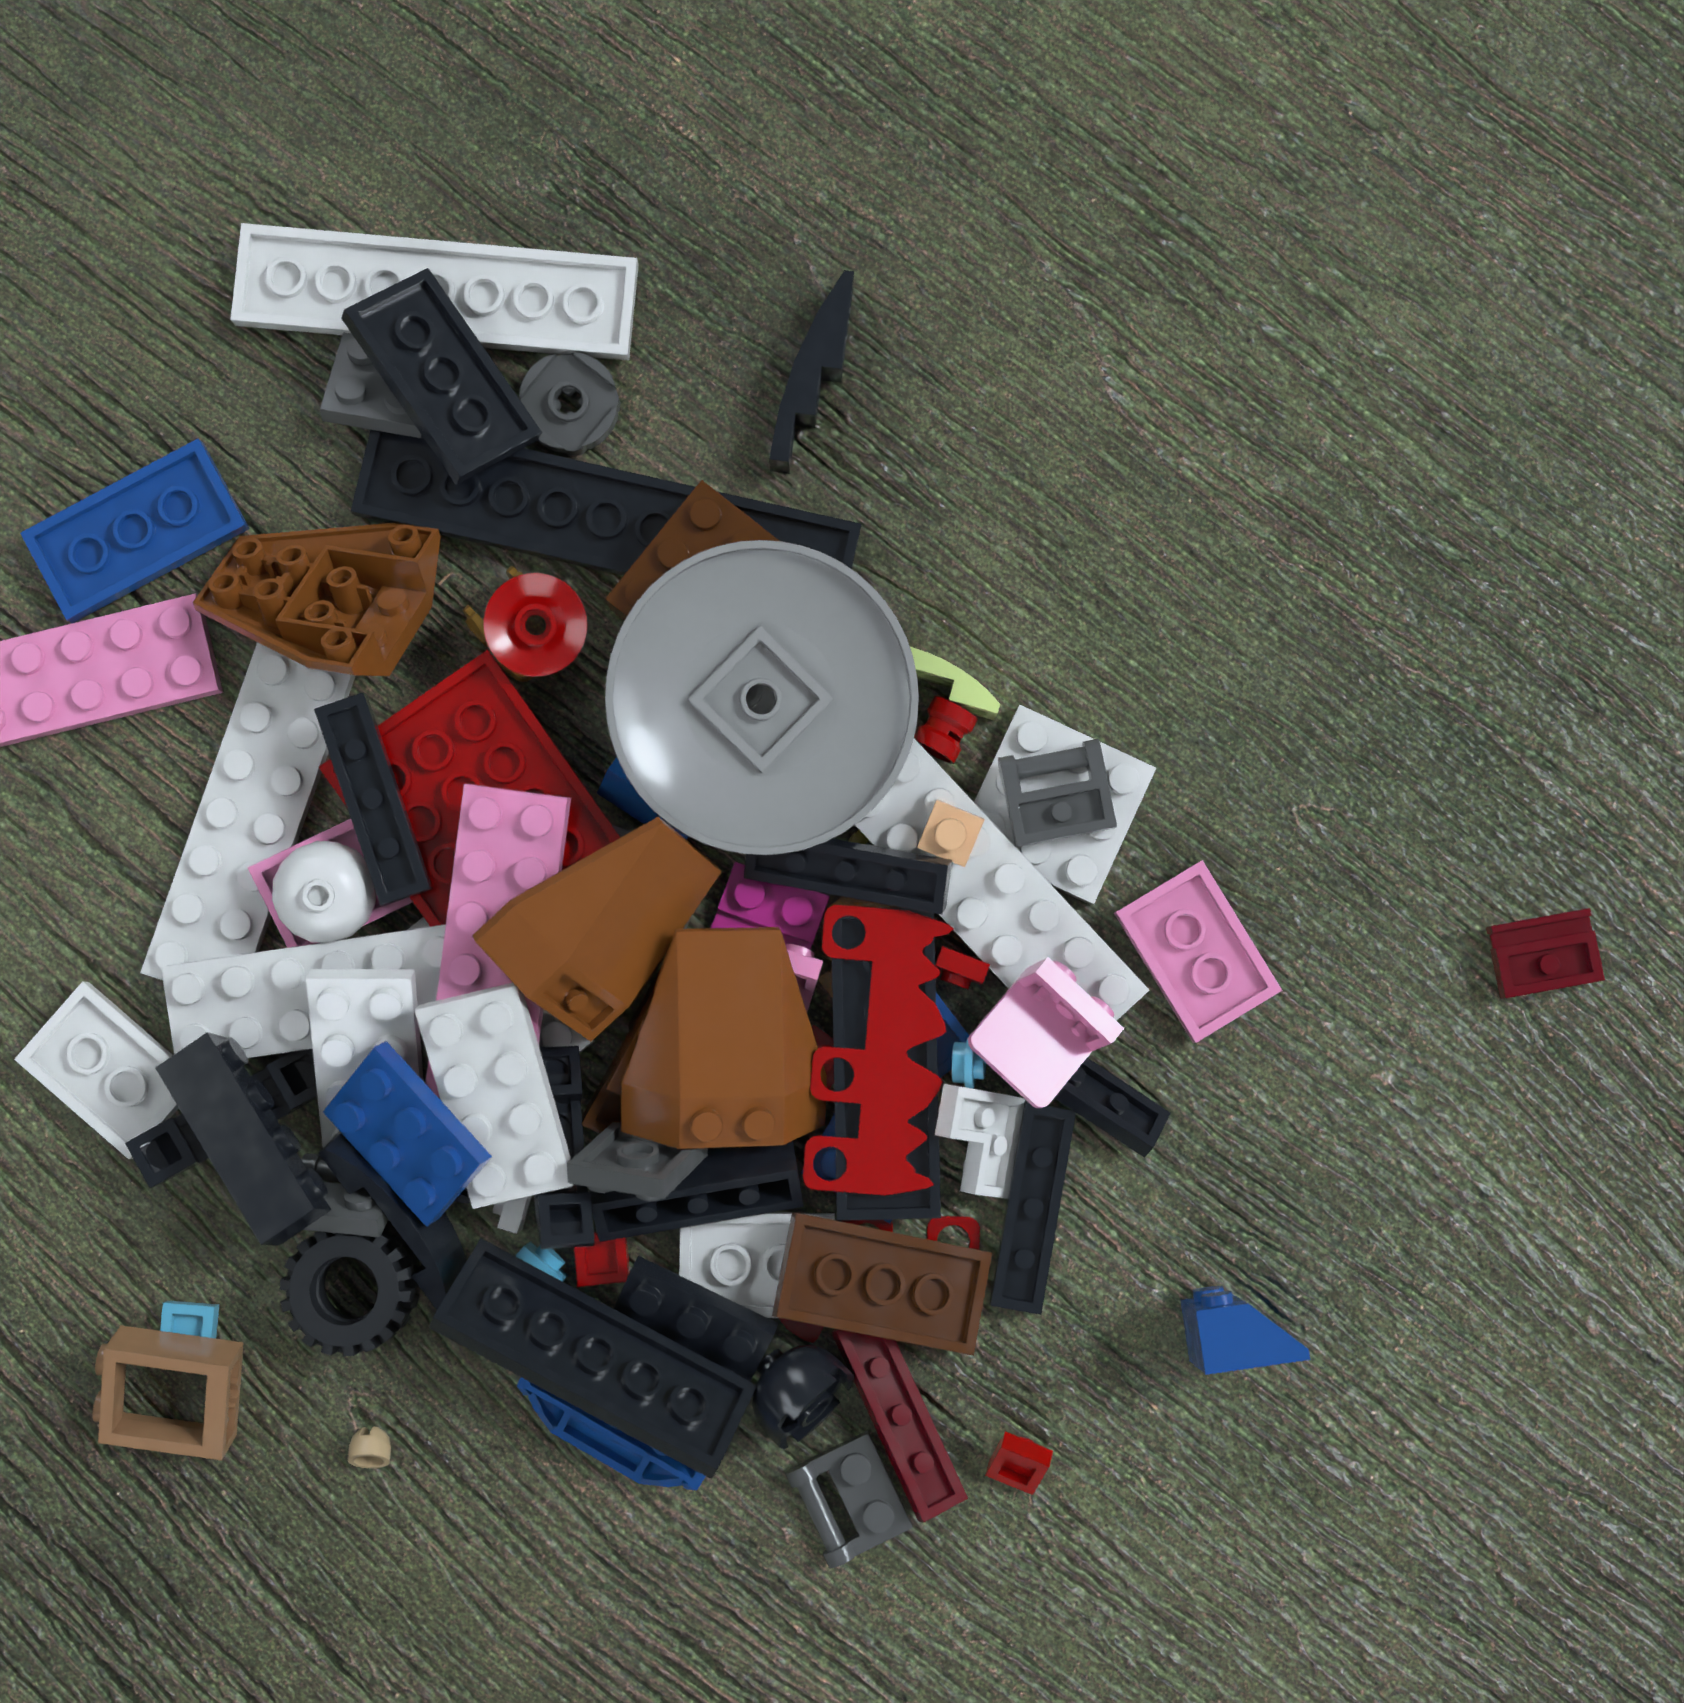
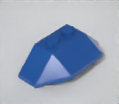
[516,1378,706,1490]

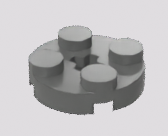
[519,352,620,456]

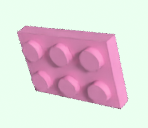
[1114,860,1282,1043]

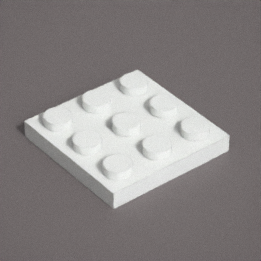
[974,705,1156,905]

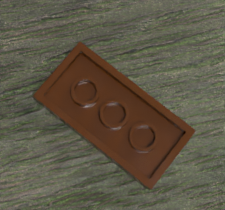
[772,1212,992,1356]

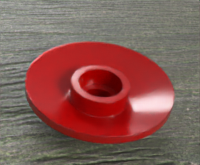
[483,573,587,677]

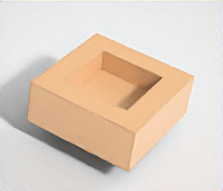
[917,799,985,867]

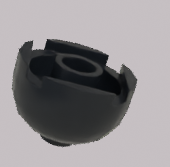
[752,1345,855,1450]

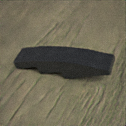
[769,270,854,474]

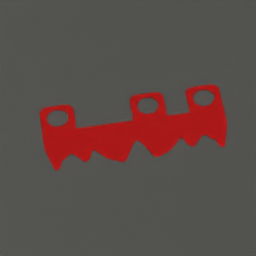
[803,905,954,1196]

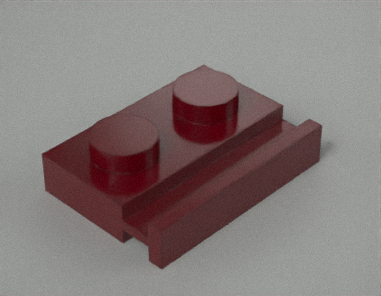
[1486,908,1605,999]

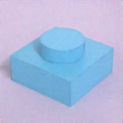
[515,1242,568,1282]
[160,1301,220,1339]

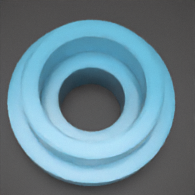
[952,1037,986,1089]

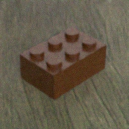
[605,480,779,621]

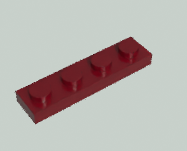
[831,1329,968,1523]

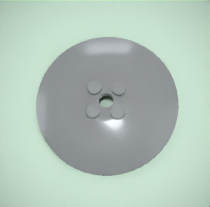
[605,540,919,855]

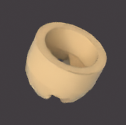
[348,1426,391,1468]

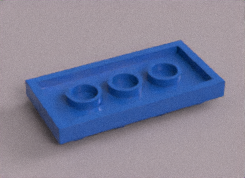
[20,438,250,623]

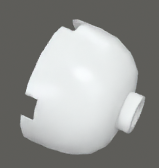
[272,841,377,943]

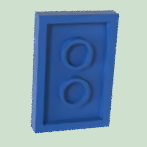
[323,1041,492,1227]

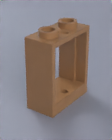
[93,1325,244,1460]

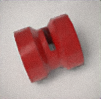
[914,696,978,764]

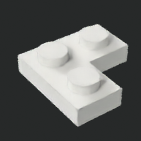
[935,1084,1025,1199]

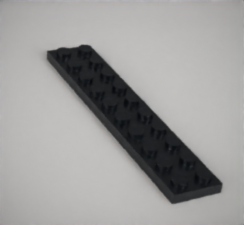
[351,429,862,576]

